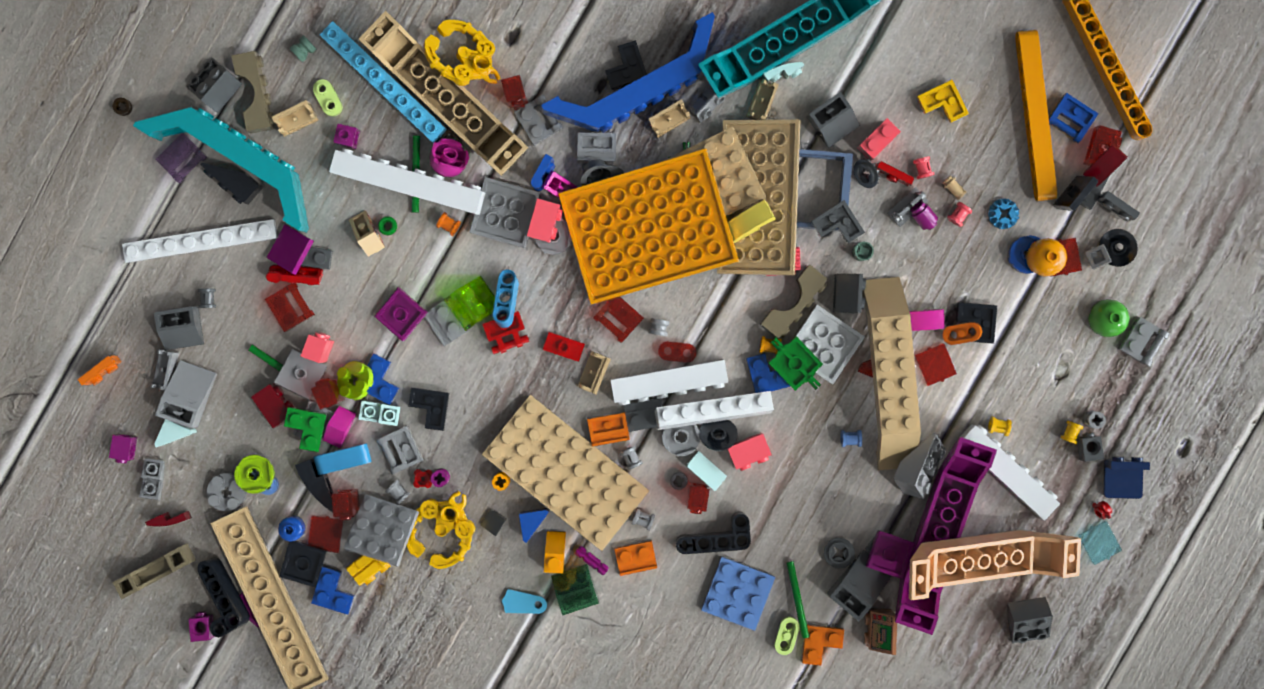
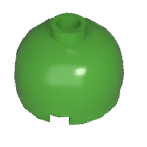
[1088,299,1130,337]

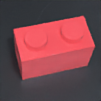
[857,118,901,160]
[527,198,563,243]
[301,332,334,363]
[727,432,772,471]

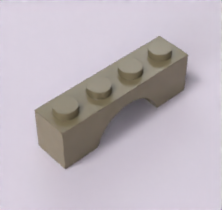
[231,51,275,134]
[760,265,828,339]
[112,543,196,600]

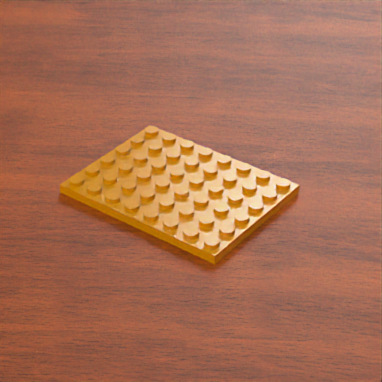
[559,148,739,305]

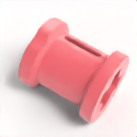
[913,156,935,180]
[947,202,972,227]

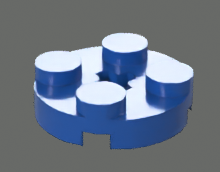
[1008,235,1040,274]

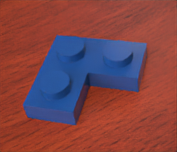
[367,353,399,405]
[746,353,790,393]
[311,566,355,615]

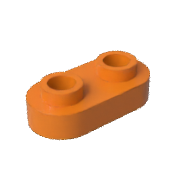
[943,322,982,345]

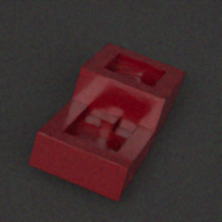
[1083,144,1128,187]
[145,511,192,527]

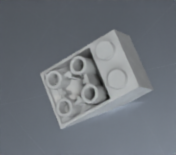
[155,360,217,429]
[893,433,946,499]

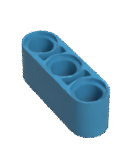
[493,269,519,328]
[313,443,372,475]

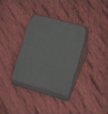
[481,509,507,536]

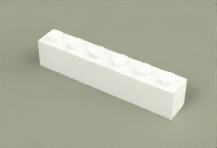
[611,360,728,406]
[655,391,774,430]
[956,424,1060,521]

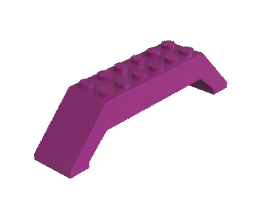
[895,437,997,635]

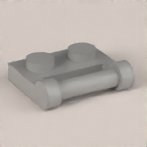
[514,94,563,146]
[1119,317,1170,367]
[376,426,423,475]

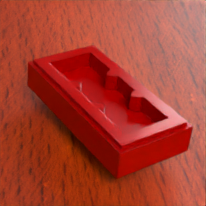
[875,161,914,187]
[543,332,585,362]

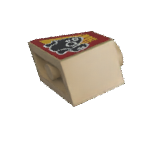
[349,211,385,257]

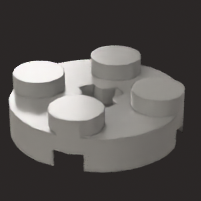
[535,218,572,255]
[662,425,700,456]
[207,473,247,512]

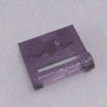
[155,132,207,184]

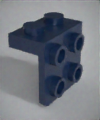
[1103,456,1150,499]

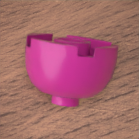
[429,138,469,178]

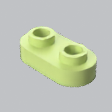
[313,79,343,117]
[774,616,799,655]

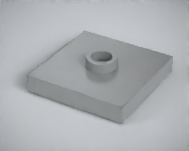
[274,349,327,400]

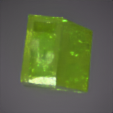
[444,276,495,331]

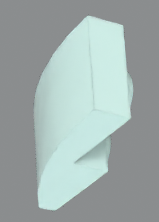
[762,62,804,83]
[358,400,400,426]

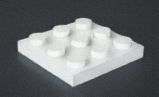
[796,305,865,384]

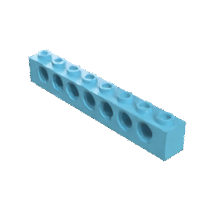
[320,21,447,143]

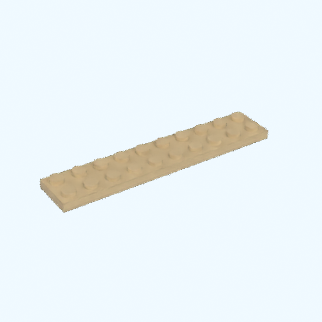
[210,506,329,689]

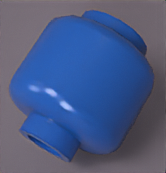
[278,515,306,542]

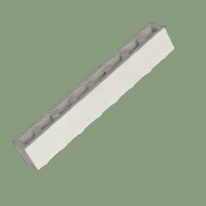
[329,148,485,215]

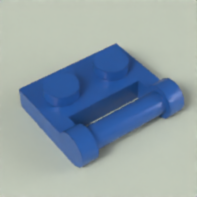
[1049,93,1099,143]
[531,154,555,191]

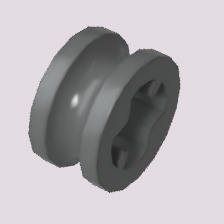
[670,472,688,490]

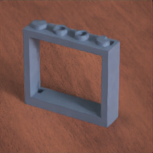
[797,149,853,232]

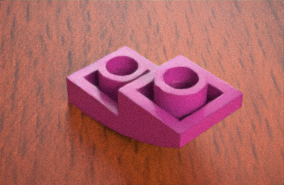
[909,309,945,331]

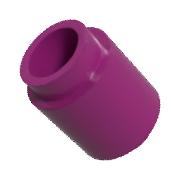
[910,201,938,230]

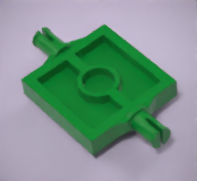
[768,336,823,391]

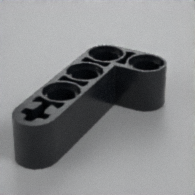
[675,511,751,554]
[197,557,250,638]

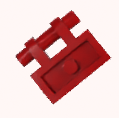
[482,311,530,354]

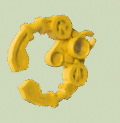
[424,20,501,86]
[406,491,475,569]

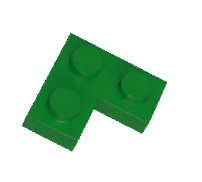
[284,406,326,452]

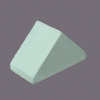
[154,419,197,447]

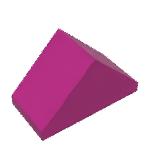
[542,170,578,199]
[323,406,357,448]

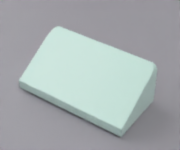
[686,451,727,491]

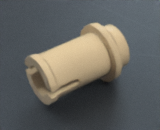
[942,175,966,200]

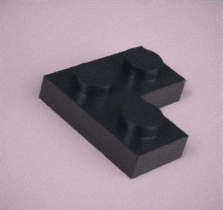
[605,40,647,90]
[956,302,997,344]
[408,388,450,431]

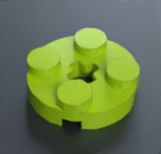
[337,361,373,400]
[234,455,275,494]

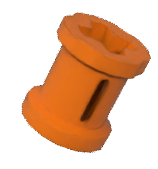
[436,212,461,237]

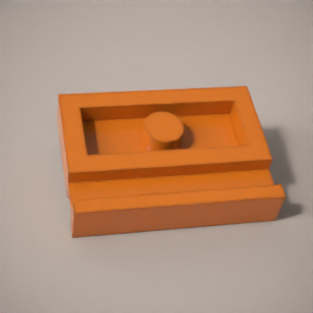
[77,356,122,386]
[587,412,630,447]
[614,540,657,576]

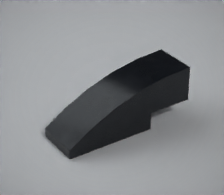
[295,458,340,513]

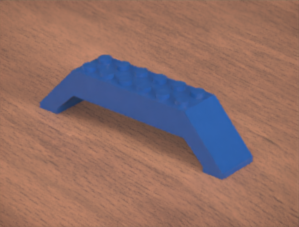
[541,12,715,133]

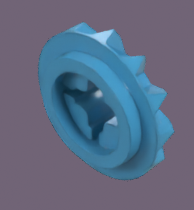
[988,199,1019,229]

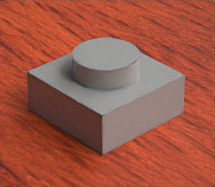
[1085,244,1112,270]

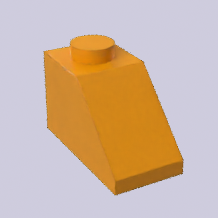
[544,531,566,574]

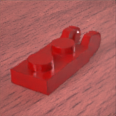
[266,265,323,285]

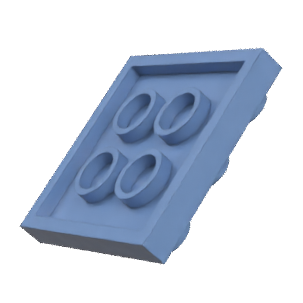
[701,556,775,631]

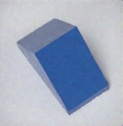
[519,508,550,543]

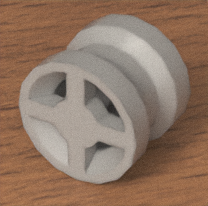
[648,318,670,337]

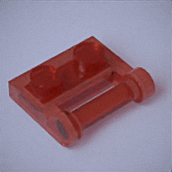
[265,283,315,332]
[593,296,644,343]

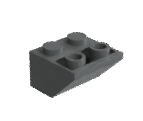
[187,58,242,113]
[806,92,860,148]
[833,274,866,313]
[154,306,204,350]
[1007,597,1053,644]

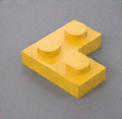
[917,79,969,123]

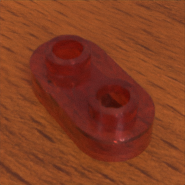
[658,341,696,363]

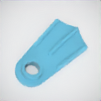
[502,589,547,614]

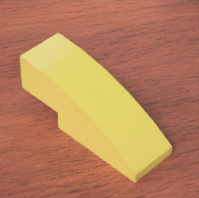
[728,200,776,243]

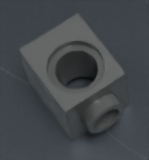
[1077,432,1104,462]

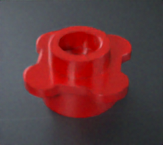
[413,469,433,488]
[1092,501,1112,520]

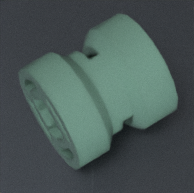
[290,35,317,62]
[852,241,874,261]

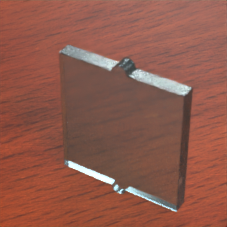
[1078,521,1122,565]

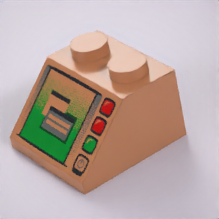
[864,608,897,655]

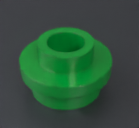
[378,216,397,236]

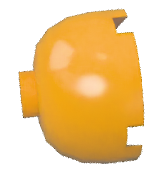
[1026,238,1067,277]

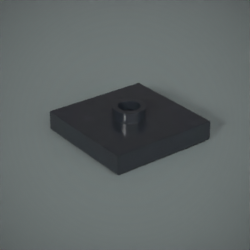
[1053,176,1098,211]
[279,541,328,588]

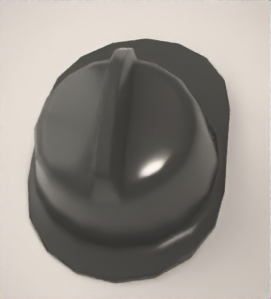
[580,159,624,186]

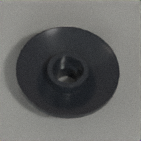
[1099,229,1138,267]
[699,420,738,451]

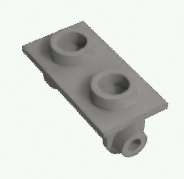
[690,86,727,122]
[887,187,928,227]

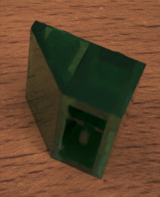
[551,564,600,616]

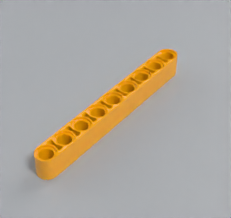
[1062,0,1153,140]
[1015,30,1057,201]

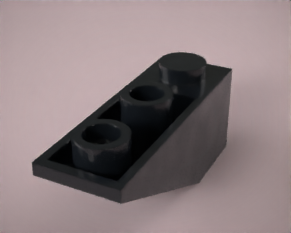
[200,163,263,205]

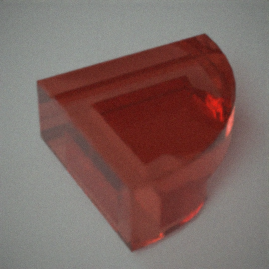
[858,359,873,378]

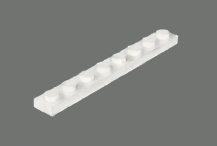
[122,219,278,263]

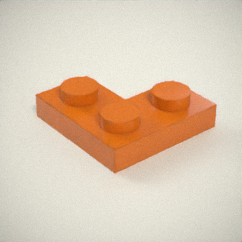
[802,624,845,666]

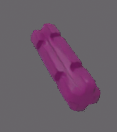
[575,546,609,575]

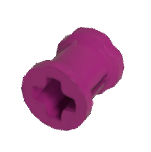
[431,469,450,487]

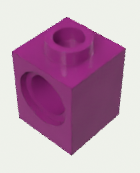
[333,124,360,149]
[109,434,138,463]
[189,611,215,642]

